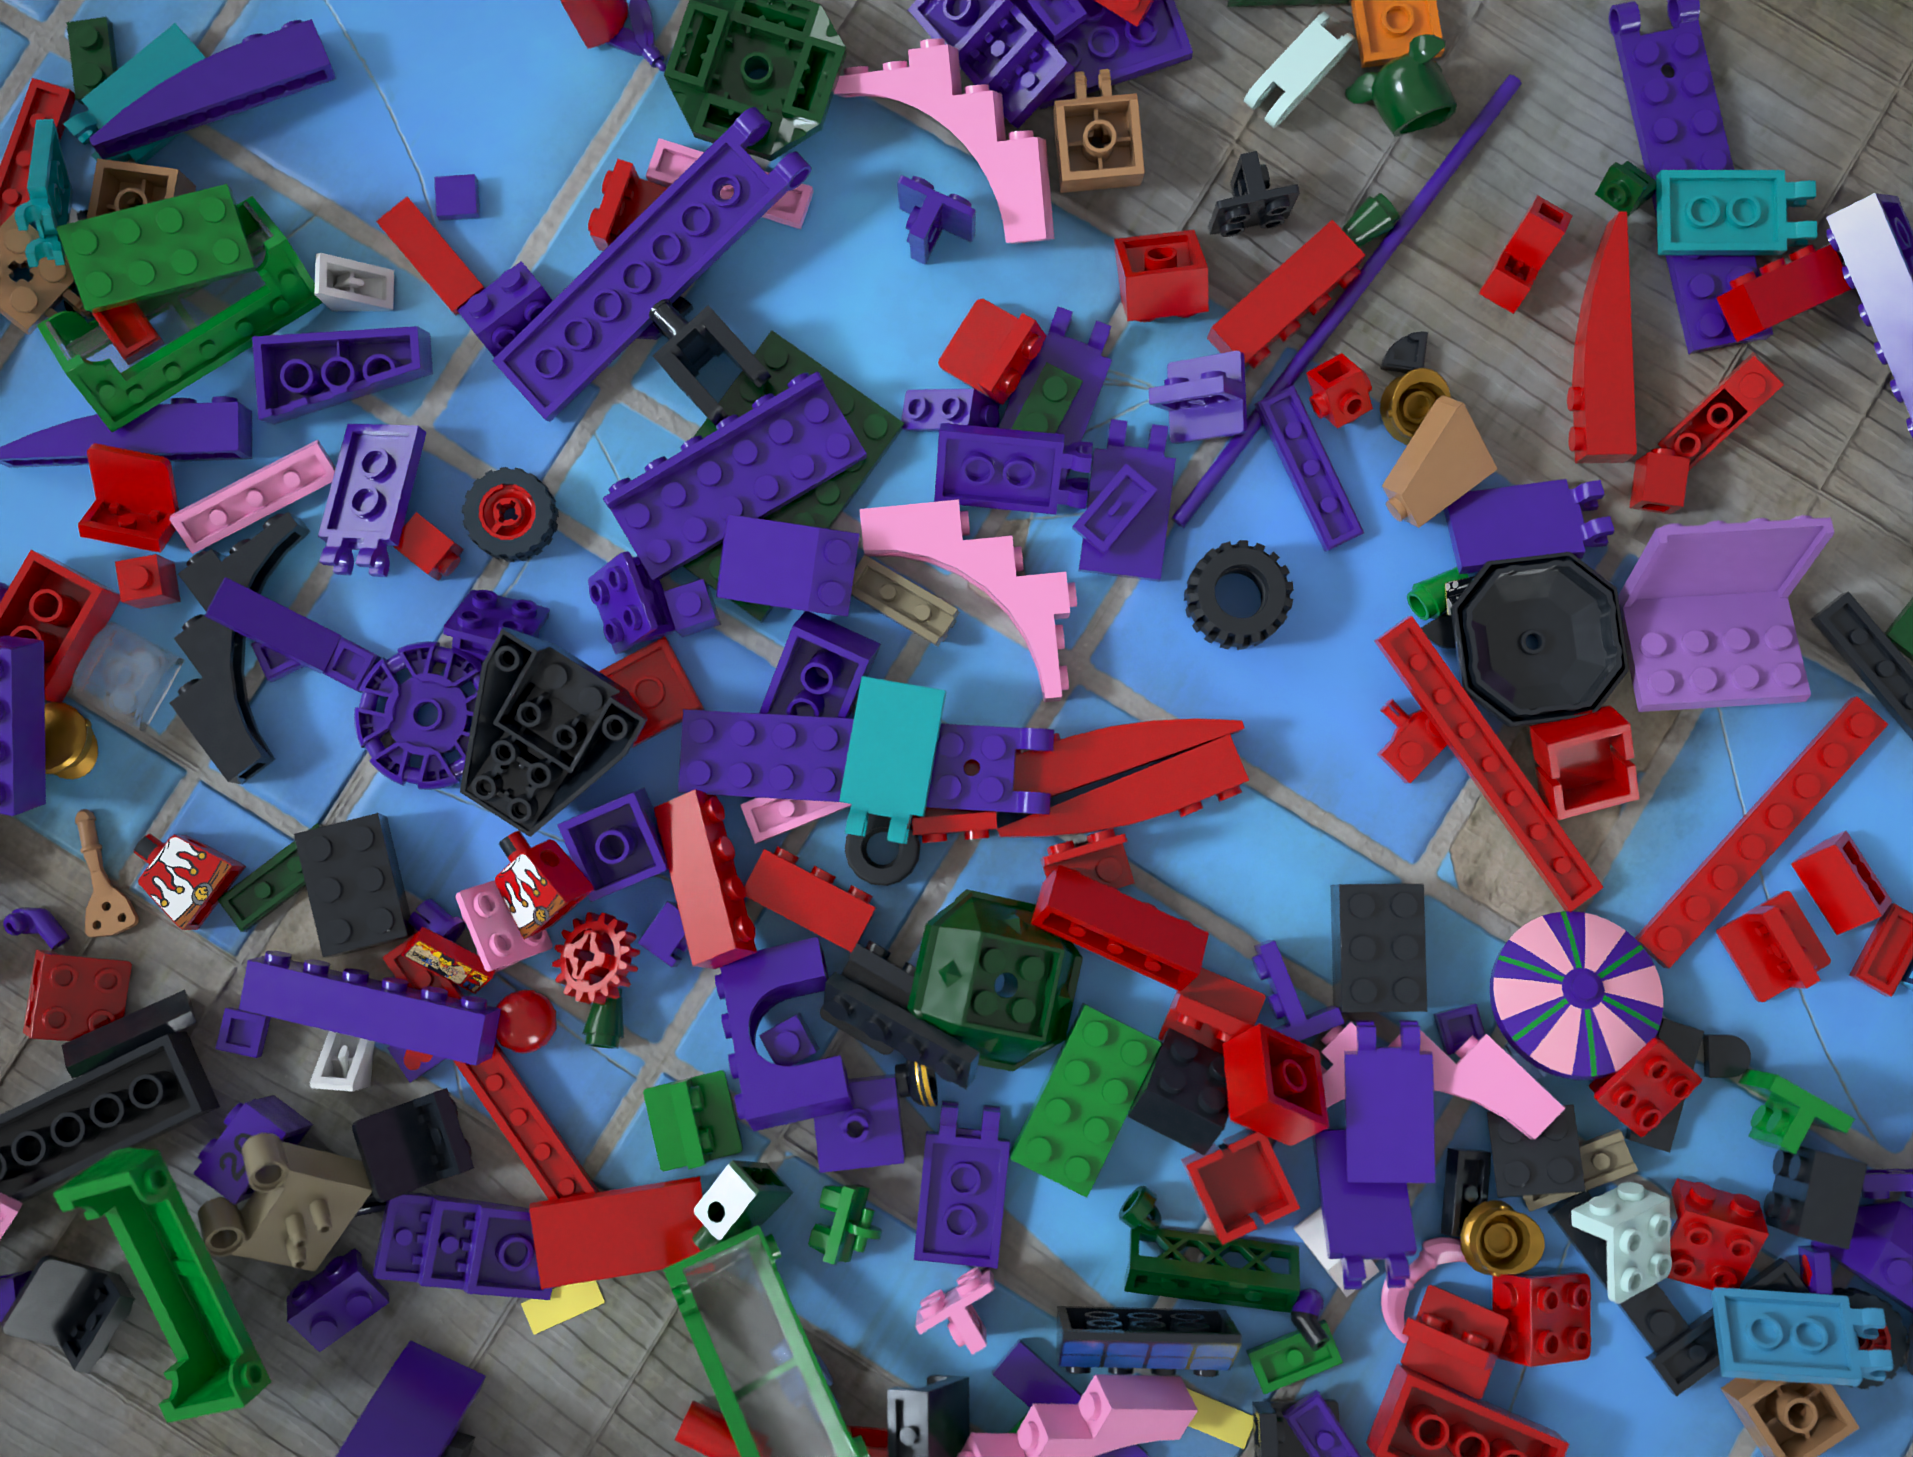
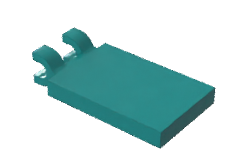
[64,23,206,164]
[14,119,73,267]
[1656,170,1817,255]
[839,676,947,844]

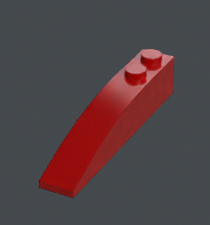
[1567,211,1637,464]
[1007,718,1245,813]
[997,734,1249,838]

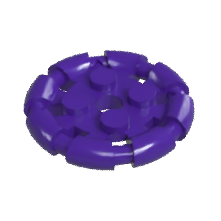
[354,641,483,790]

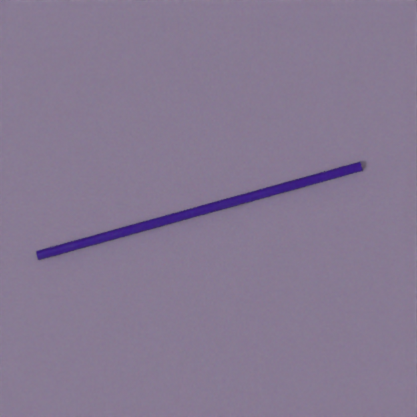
[1171,75,1522,528]

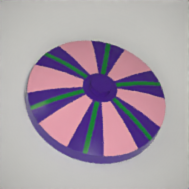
[1489,911,1663,1080]

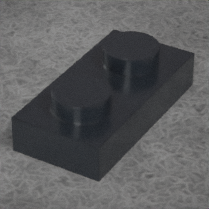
[1441,1148,1492,1237]

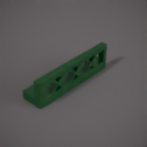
[1124,1226,1300,1313]

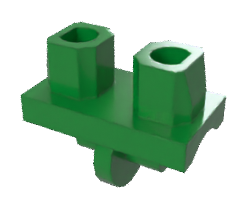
[808,1184,883,1265]

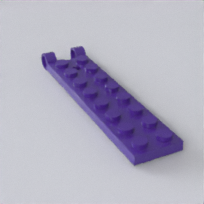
[1609,0,1773,355]
[492,107,812,422]
[678,709,1054,815]

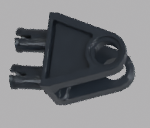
[649,299,771,426]

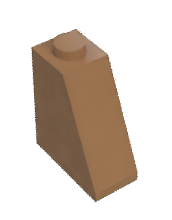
[1382,395,1498,528]

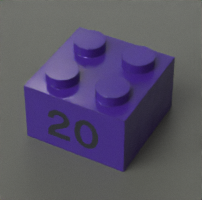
[557,787,669,902]
[193,1095,313,1204]

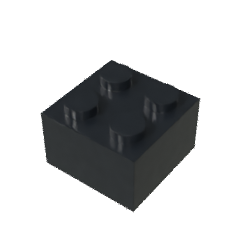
[1128,1028,1229,1156]
[1764,1146,1867,1250]

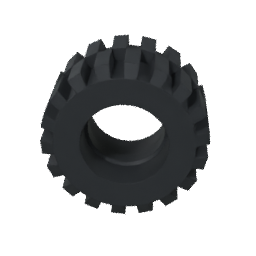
[1184,540,1294,650]

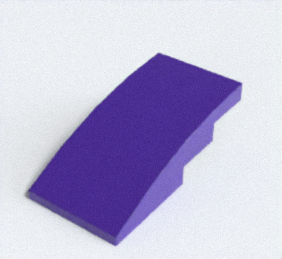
[908,0,1075,129]
[373,1192,553,1300]
[336,1340,486,1457]

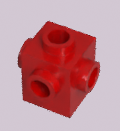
[1306,353,1373,429]

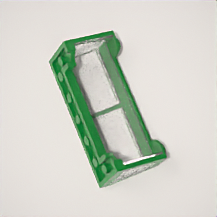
[36,196,323,433]
[663,1225,870,1457]

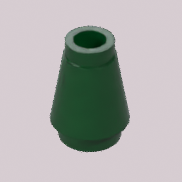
[1342,193,1400,248]
[582,988,624,1049]

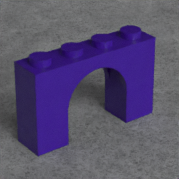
[715,937,854,1132]

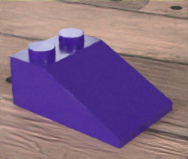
[716,514,860,617]
[759,611,881,718]

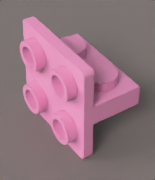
[456,880,553,973]
[915,1267,995,1355]

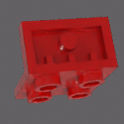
[1040,828,1135,889]
[23,949,132,1041]

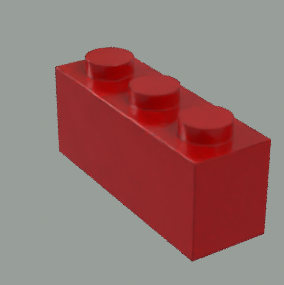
[1716,244,1851,342]
[744,846,877,952]

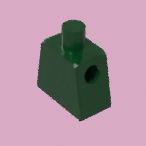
[692,1160,793,1251]

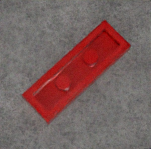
[376,196,485,316]

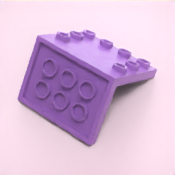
[1618,515,1835,712]

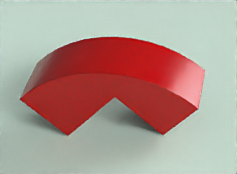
[1478,195,1573,314]

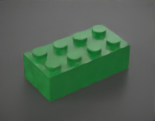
[56,184,257,313]
[1009,1003,1162,1198]

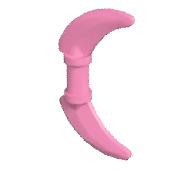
[1381,1237,1467,1343]

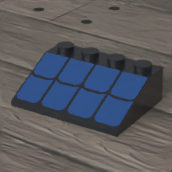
[1056,1306,1242,1377]

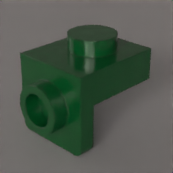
[1595,160,1656,218]

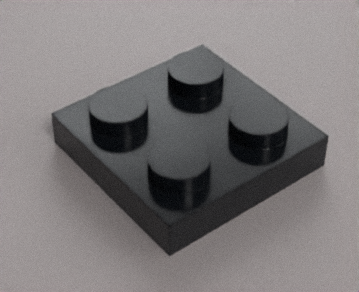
[1487,1104,1586,1198]

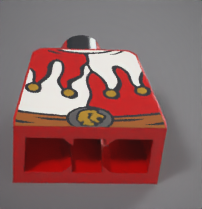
[495,830,595,940]
[134,833,246,930]

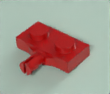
[1377,698,1447,783]

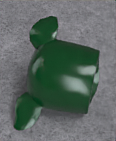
[1345,34,1457,137]

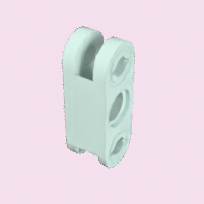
[1244,12,1355,128]

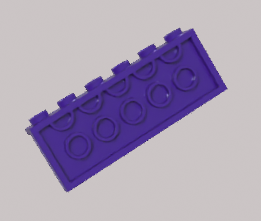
[603,371,867,583]

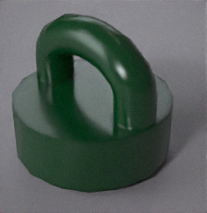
[1119,1186,1162,1231]

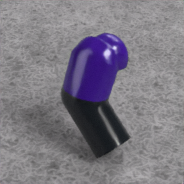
[1290,1288,1330,1351]

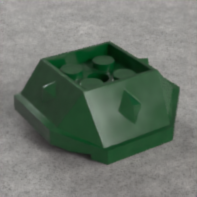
[664,0,847,161]
[907,889,1083,1072]

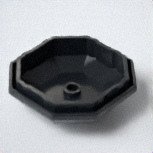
[1450,552,1629,727]

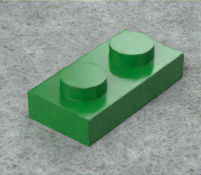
[1246,1319,1343,1395]

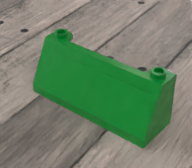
[53,1148,272,1423]

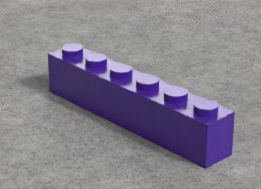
[239,950,501,1065]

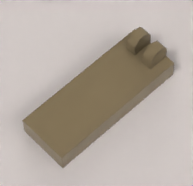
[851,554,960,647]
[1523,1129,1638,1212]

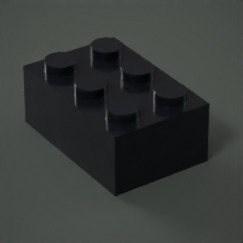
[294,813,415,958]
[1330,884,1427,1012]

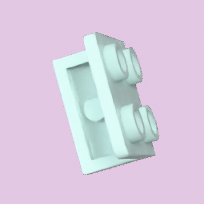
[1571,1182,1672,1304]

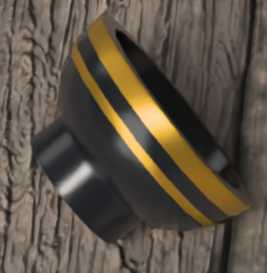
[895,1059,938,1107]

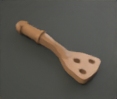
[75,809,139,938]

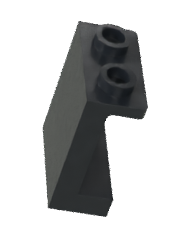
[887,1375,970,1457]

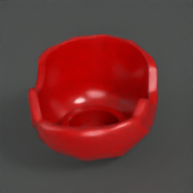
[496,989,557,1054]

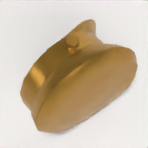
[1380,368,1451,445]
[45,702,98,779]
[1460,1200,1545,1277]

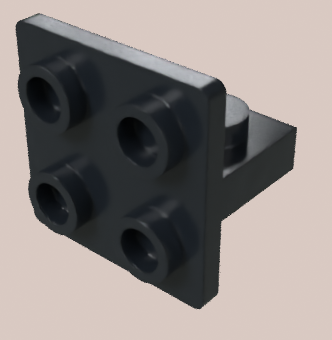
[1208,151,1300,237]

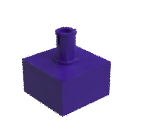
[814,1074,906,1173]

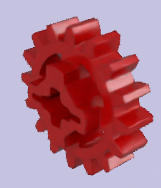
[552,912,640,1005]

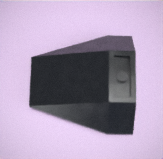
[460,627,648,837]

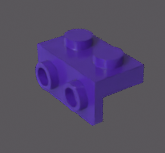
[457,261,553,358]
[286,1248,390,1353]

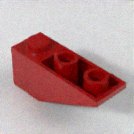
[1658,352,1784,471]

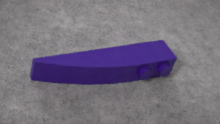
[89,19,336,159]
[0,396,252,468]

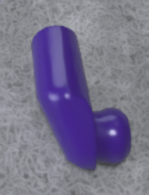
[3,907,70,950]

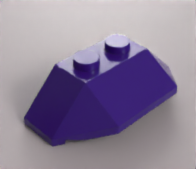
[1810,1200,1913,1314]

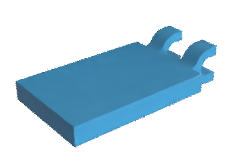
[1711,1287,1894,1386]

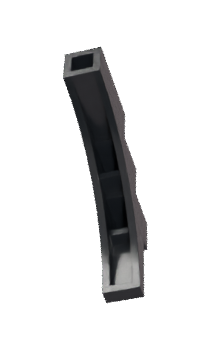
[169,512,310,784]

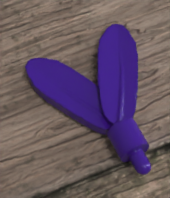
[606,0,667,72]

